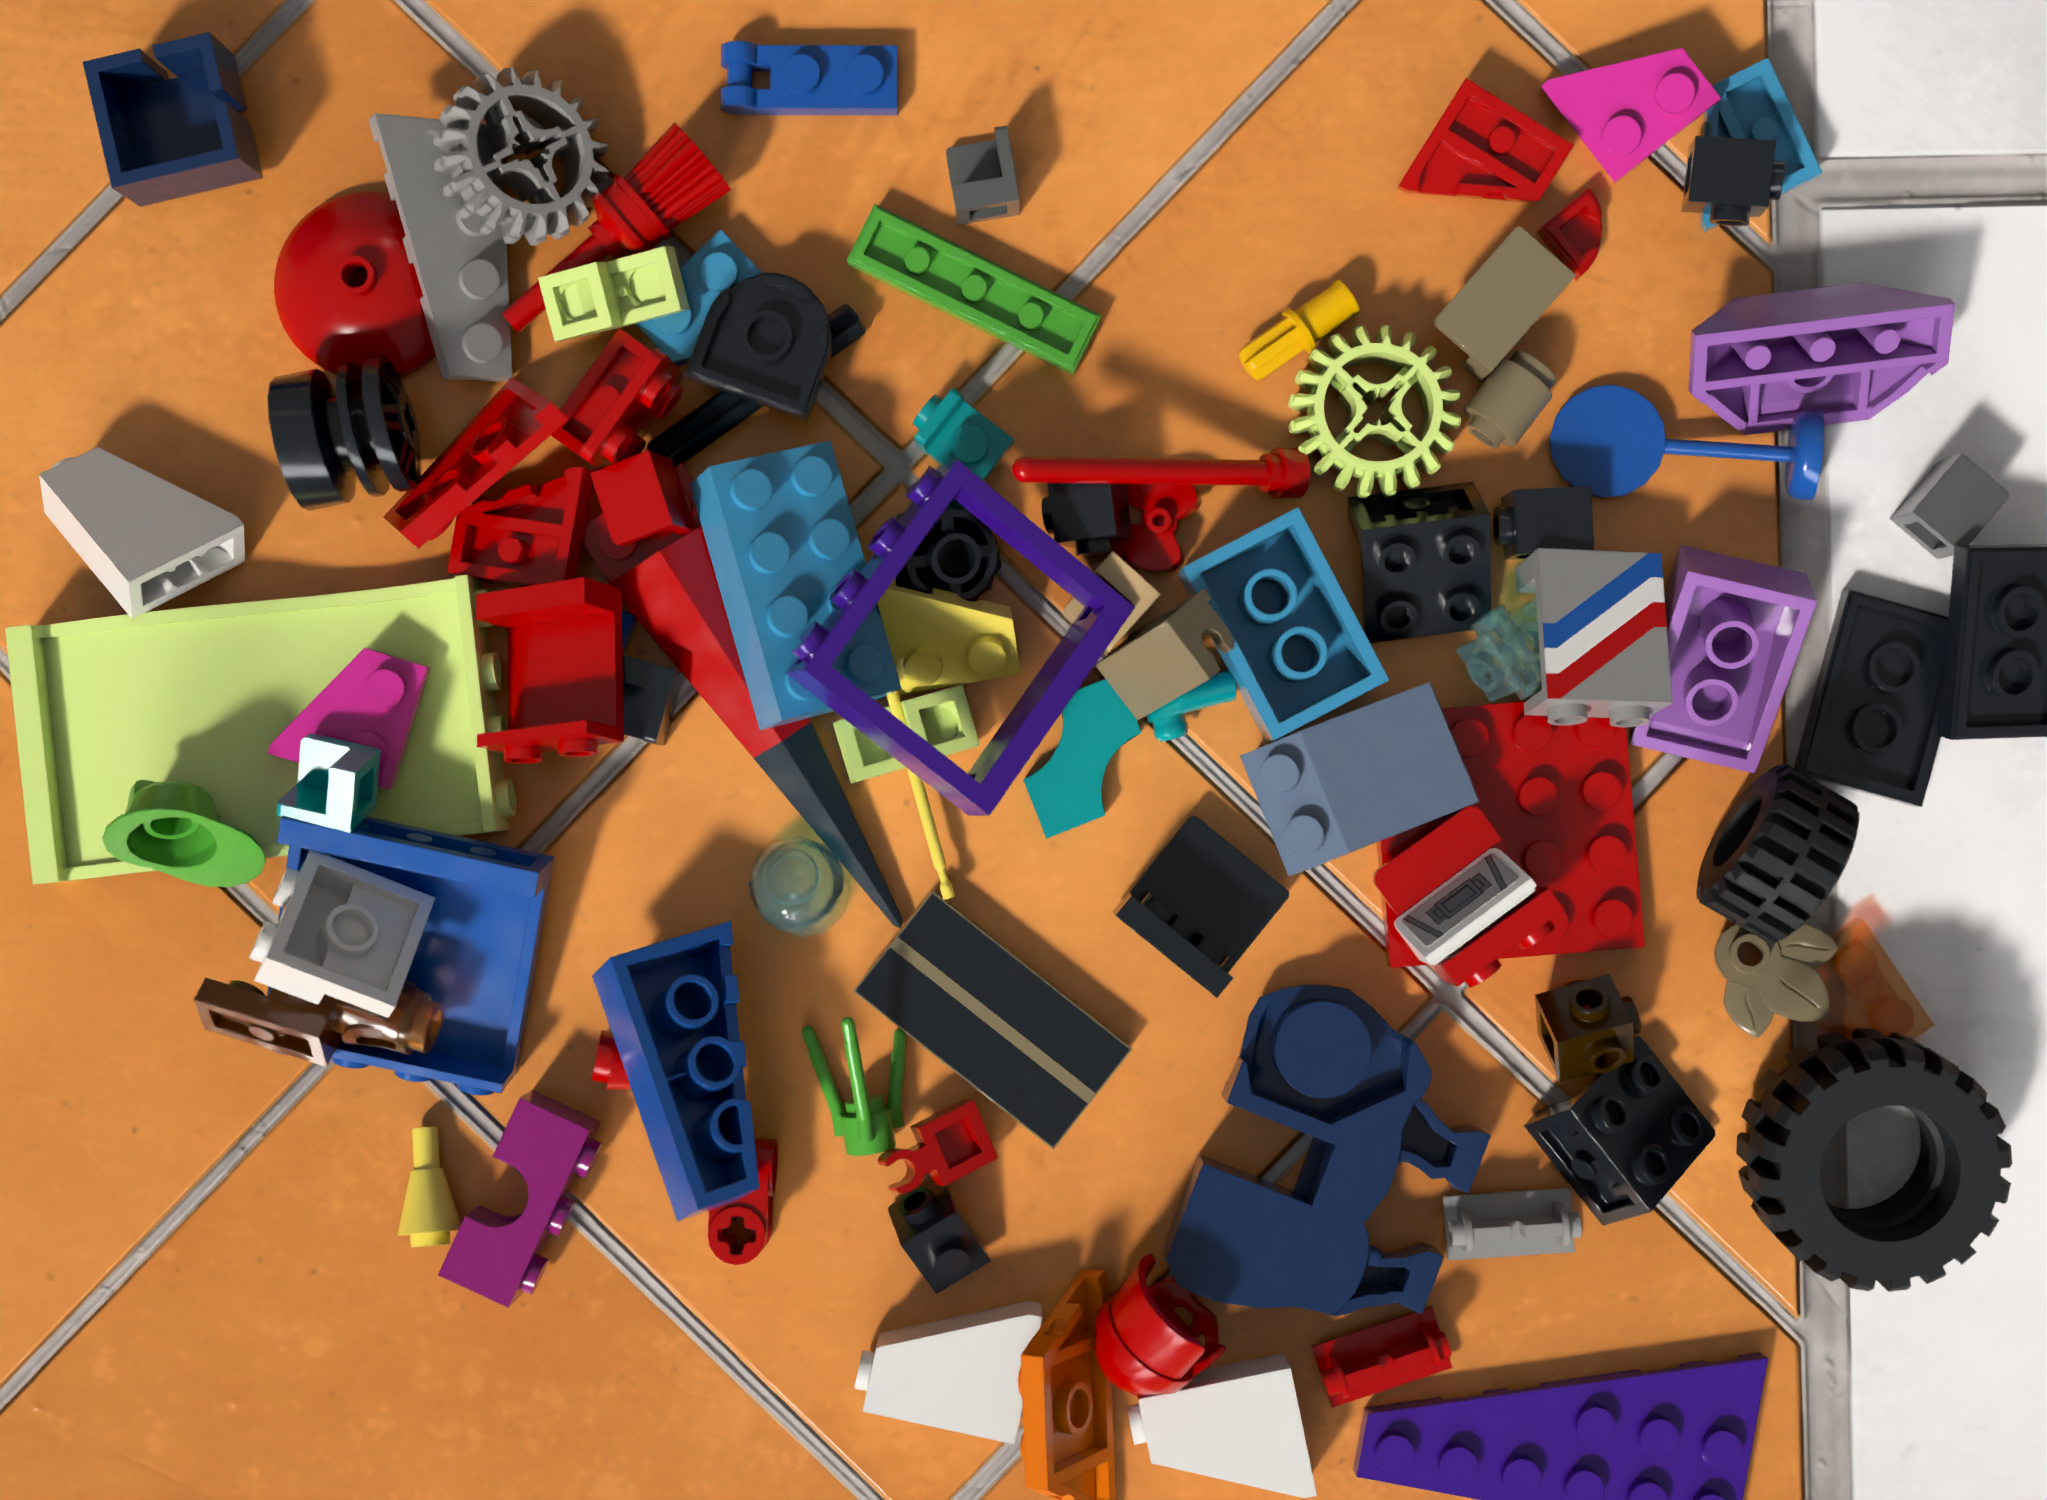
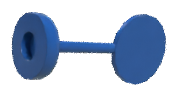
[1549,385,1824,500]

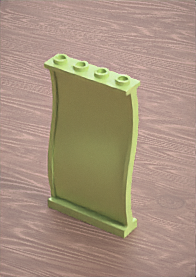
[5,575,517,885]

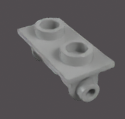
[1443,1187,1582,1261]

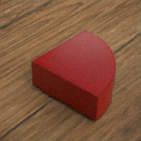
[1536,187,1602,280]

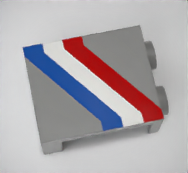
[1515,548,1673,727]

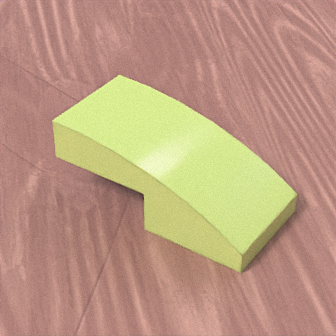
[538,246,690,341]
[833,685,980,784]

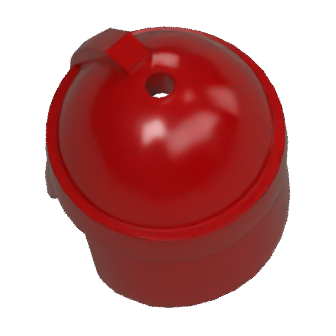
[1095,1253,1227,1396]

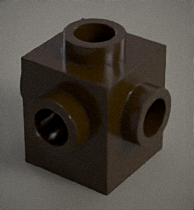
[1535,974,1641,1082]

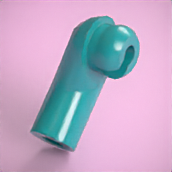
[1148,670,1236,742]

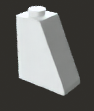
[39,447,245,619]
[854,1301,1042,1445]
[1127,1353,1317,1498]

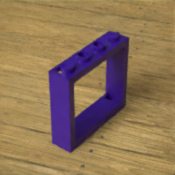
[786,460,1135,816]

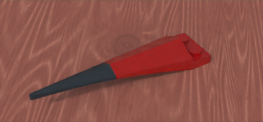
[582,463,902,928]

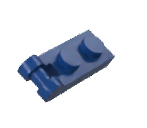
[720,41,898,115]

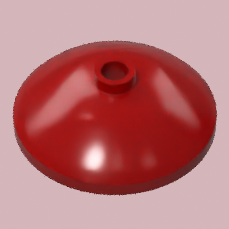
[274,191,436,377]

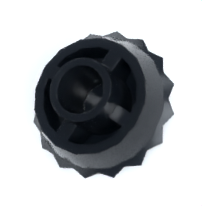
[895,499,1003,602]

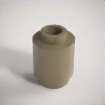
[1464,350,1557,449]

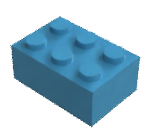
[1178,507,1389,742]

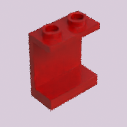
[476,577,624,764]

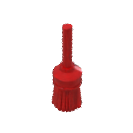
[501,123,731,333]

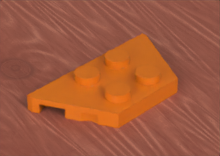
[1018,1268,1116,1500]

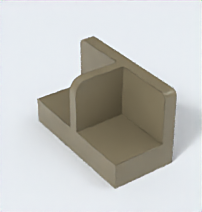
[1434,227,1576,382]

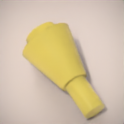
[397,1127,461,1248]

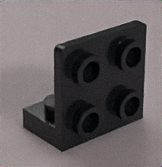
[1348,482,1491,643]
[1113,816,1289,998]
[1524,1036,1716,1226]

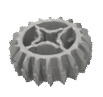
[432,67,610,246]

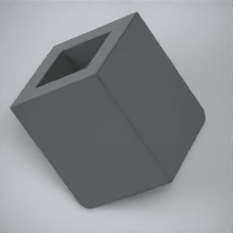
[946,125,1020,225]
[1890,453,2009,559]

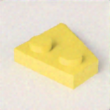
[878,579,1021,695]

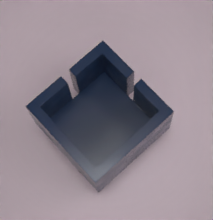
[83,32,263,207]

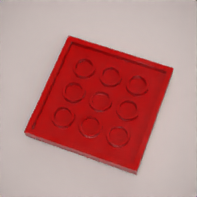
[1377,701,1645,968]

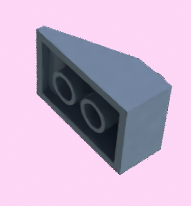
[1240,682,1480,876]

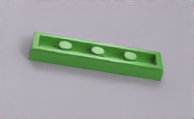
[847,204,1102,376]

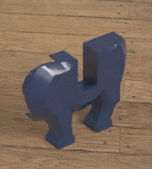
[1163,984,1491,1316]

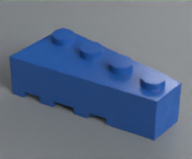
[592,921,760,1222]

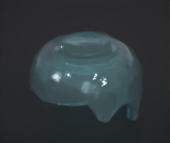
[748,836,850,939]

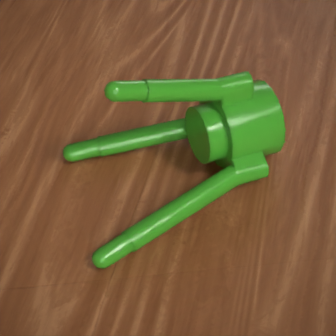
[802,1017,907,1156]

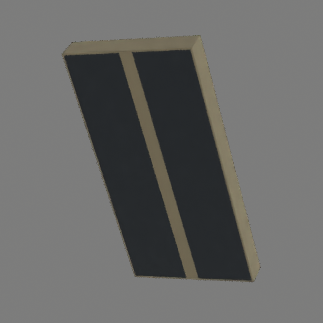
[854,891,1132,1149]

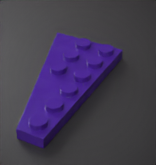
[1353,1352,1768,1500]

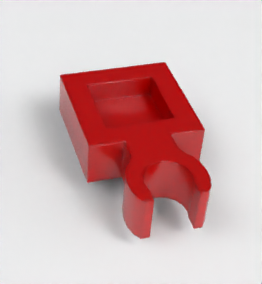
[877,1099,998,1194]

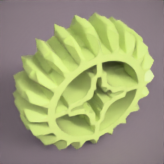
[1288,325,1461,498]

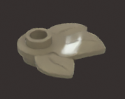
[1714,923,1838,1038]

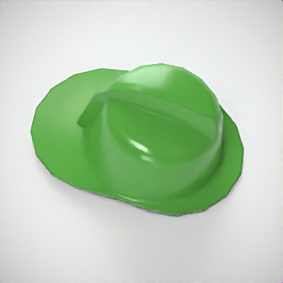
[102,779,266,887]

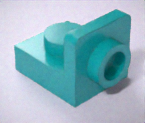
[913,388,1014,482]

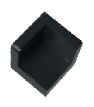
[623,655,684,746]

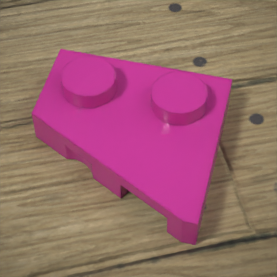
[1541,48,1721,183]
[268,648,431,790]

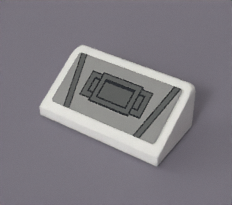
[1394,848,1537,966]

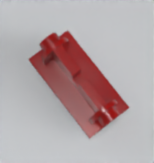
[1311,1306,1453,1408]

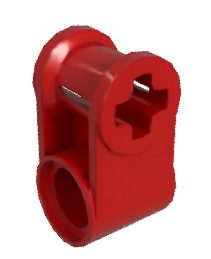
[708,1138,778,1265]

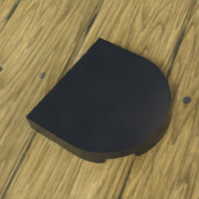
[685,272,833,422]

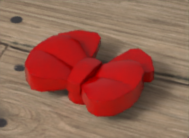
[1113,484,1202,574]

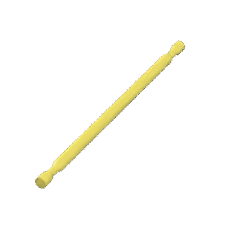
[887,691,955,900]

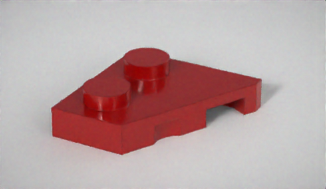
[1397,78,1574,203]
[447,466,593,586]

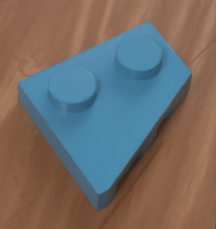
[1700,58,1823,232]

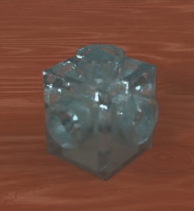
[1456,597,1542,702]

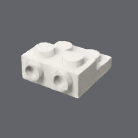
[249,850,435,1018]

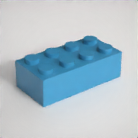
[690,440,902,731]

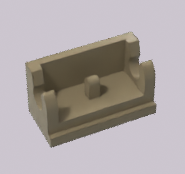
[1095,588,1234,721]

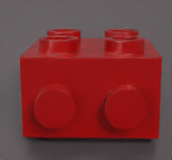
[550,328,685,470]
[1373,806,1565,987]

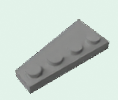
[368,113,512,382]

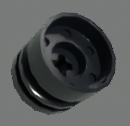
[267,355,421,511]

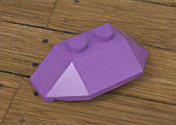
[1688,282,1955,435]

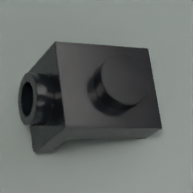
[888,1179,991,1294]

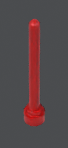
[1012,447,1310,499]

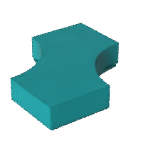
[1023,679,1141,839]

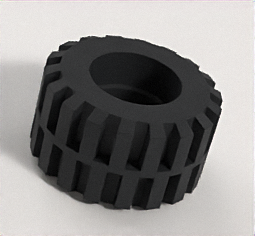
[1696,763,1860,943]

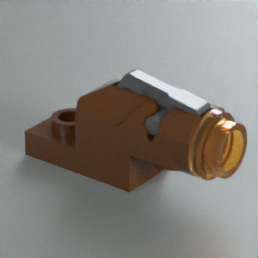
[194,978,444,1067]

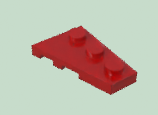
[383,377,569,549]

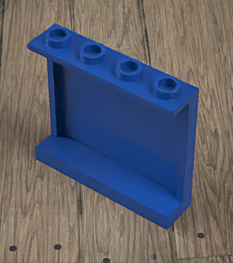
[267,817,554,1095]

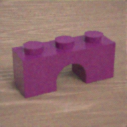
[438,1090,603,1308]

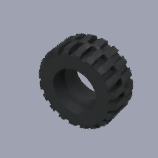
[1736,1028,2013,1292]

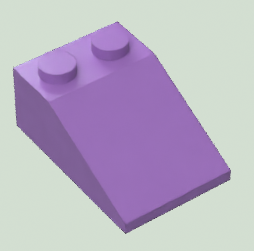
[1629,545,1817,774]

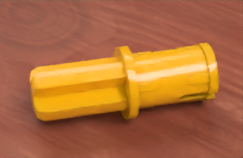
[1238,280,1360,381]

